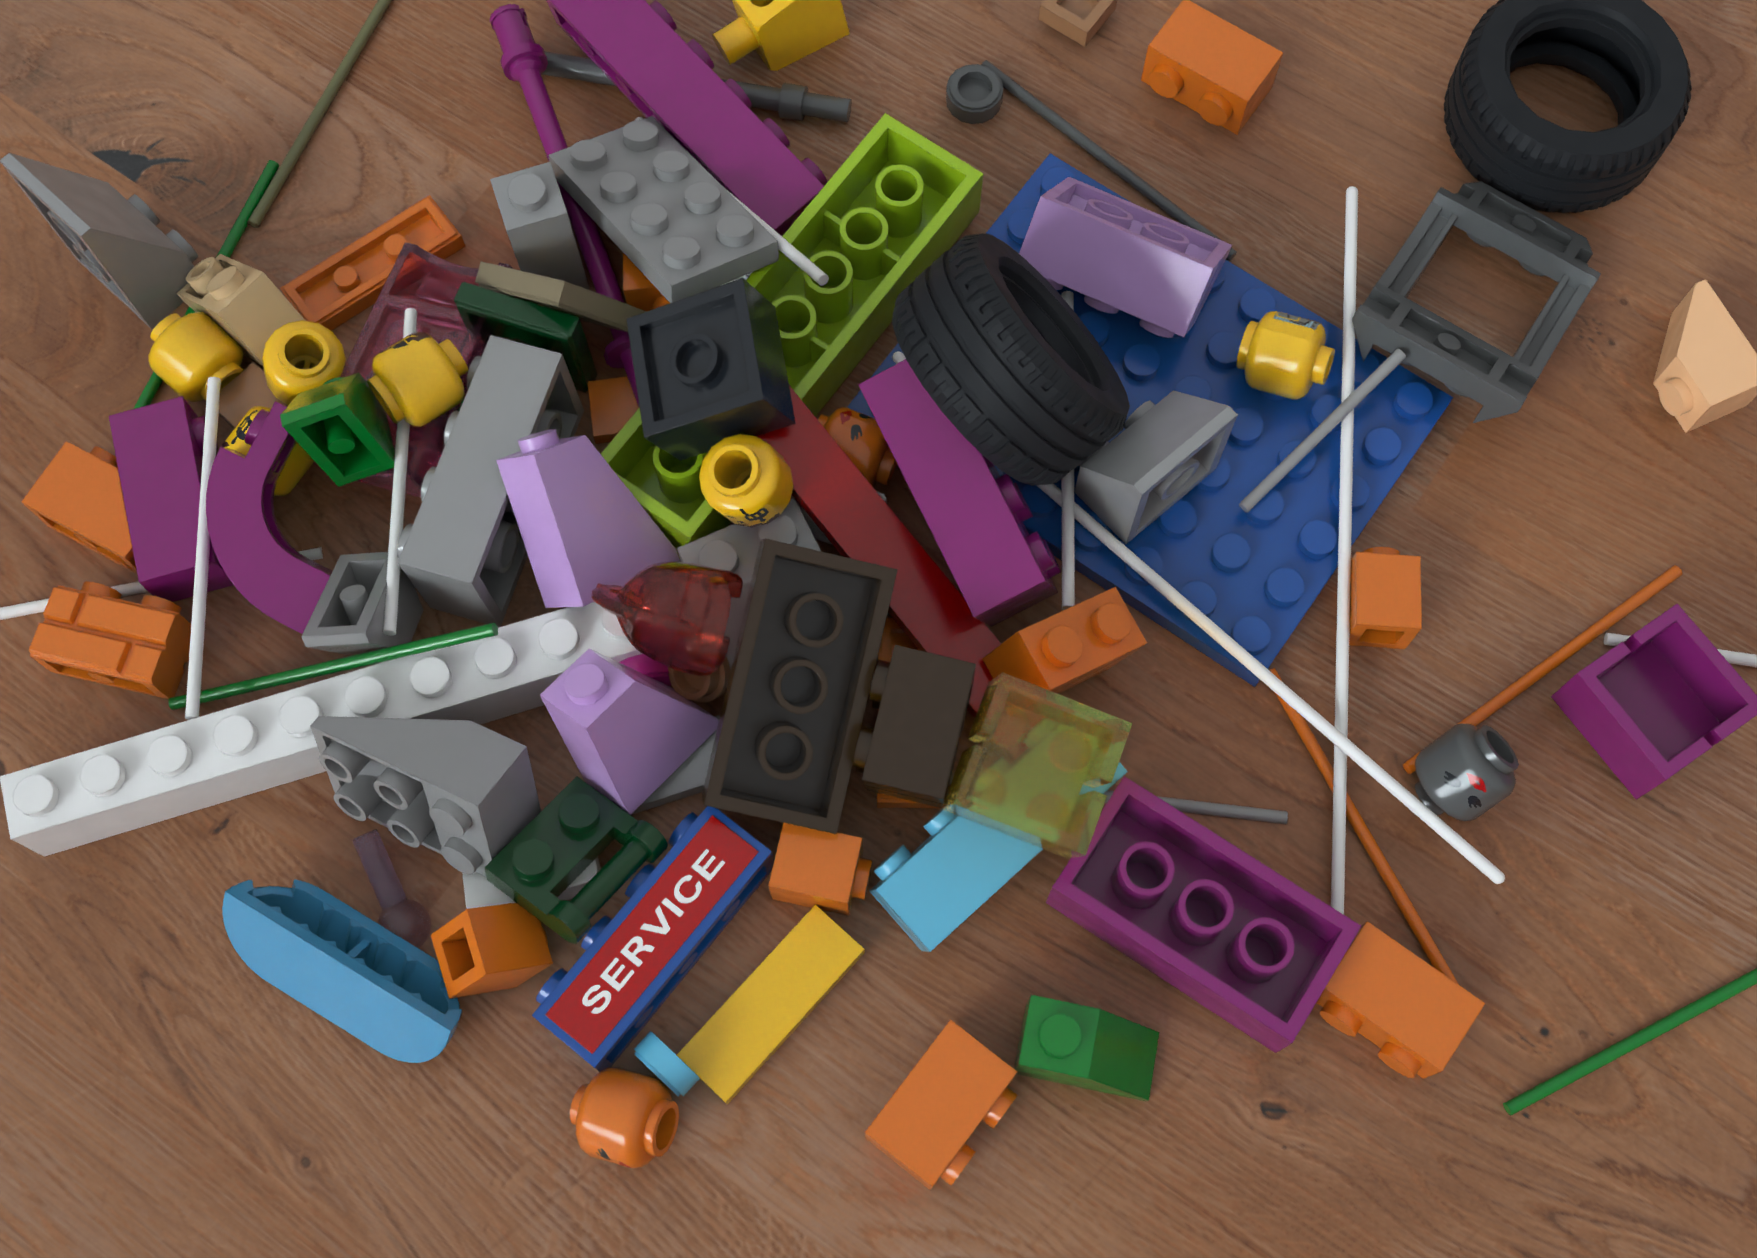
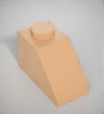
[1653,279,1757,433]

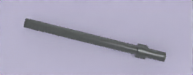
[542,51,852,122]

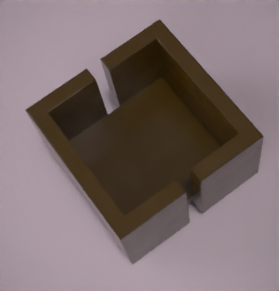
[853,645,976,808]

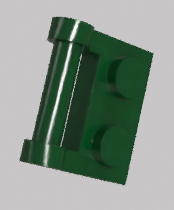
[485,776,668,944]

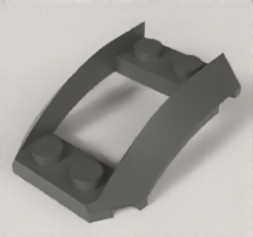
[1352,181,1601,423]

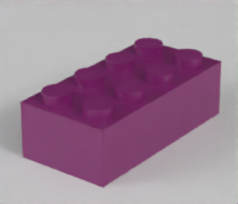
[858,359,1061,627]
[1046,776,1361,1053]

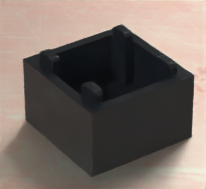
[626,278,796,461]

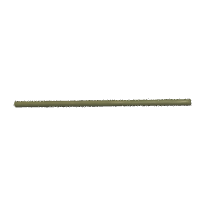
[247,0,392,228]

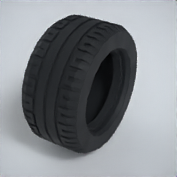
[1444,0,1692,213]
[892,233,1130,486]

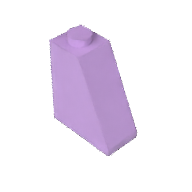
[496,429,680,608]
[540,649,719,815]

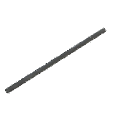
[981,60,1237,261]

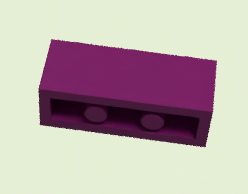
[109,396,233,602]

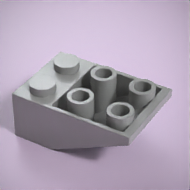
[310,716,541,876]

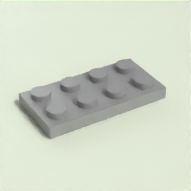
[548,116,779,303]

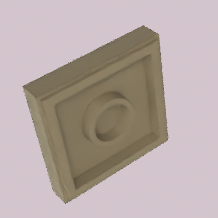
[475,261,647,333]

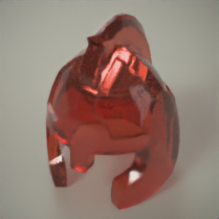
[591,562,743,676]

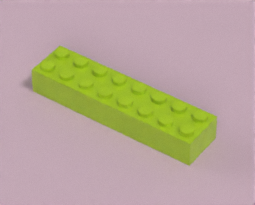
[601,113,983,553]

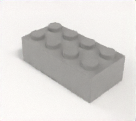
[397,335,584,627]

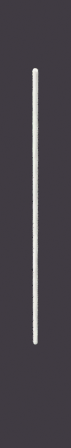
[1331,186,1358,915]
[892,351,1505,884]

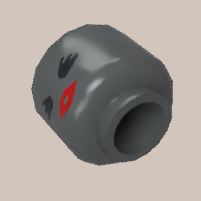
[1415,724,1519,821]

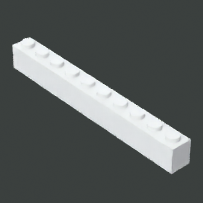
[0,584,668,857]

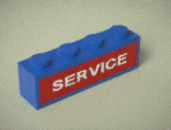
[532,806,774,1072]

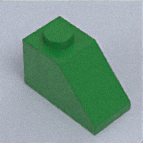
[280,373,395,487]
[1014,995,1160,1102]

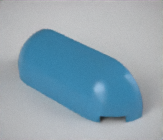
[222,879,462,1063]

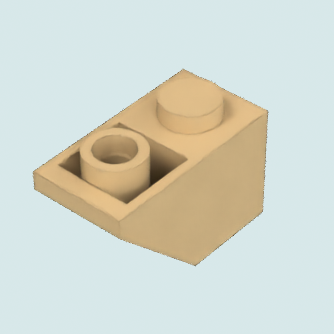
[176,254,306,365]

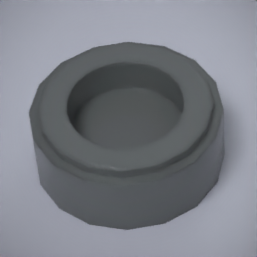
[946,64,1003,124]

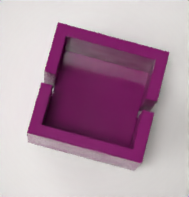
[1551,603,1757,800]

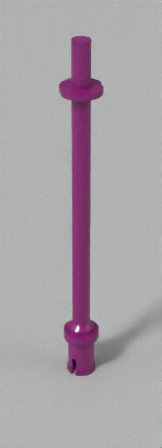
[489,4,639,407]

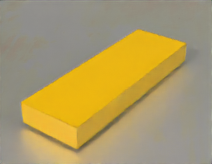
[677,904,865,1105]

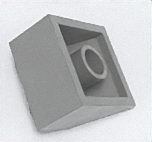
[1074,390,1238,544]

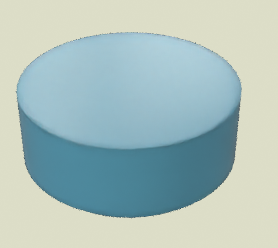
[634,1031,700,1097]

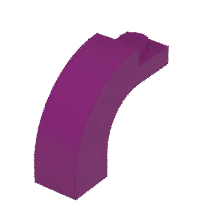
[206,401,332,634]

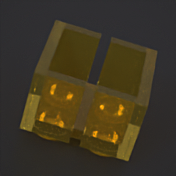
[942,672,1132,858]

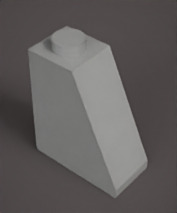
[490,162,589,289]

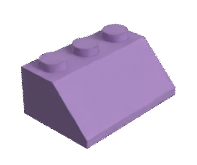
[1019,177,1232,338]

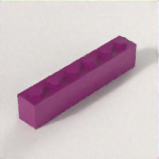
[546,0,828,236]

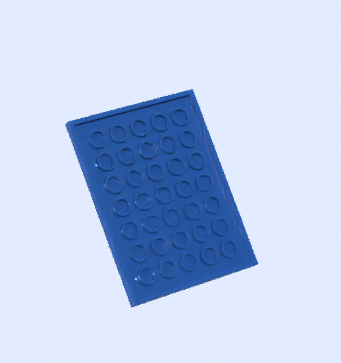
[846,153,1453,687]

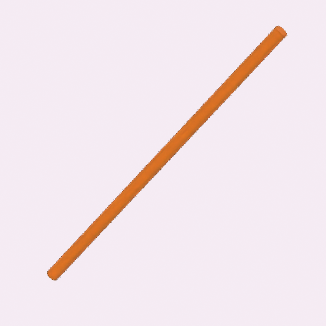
[1402,565,1683,774]
[1269,668,1459,984]

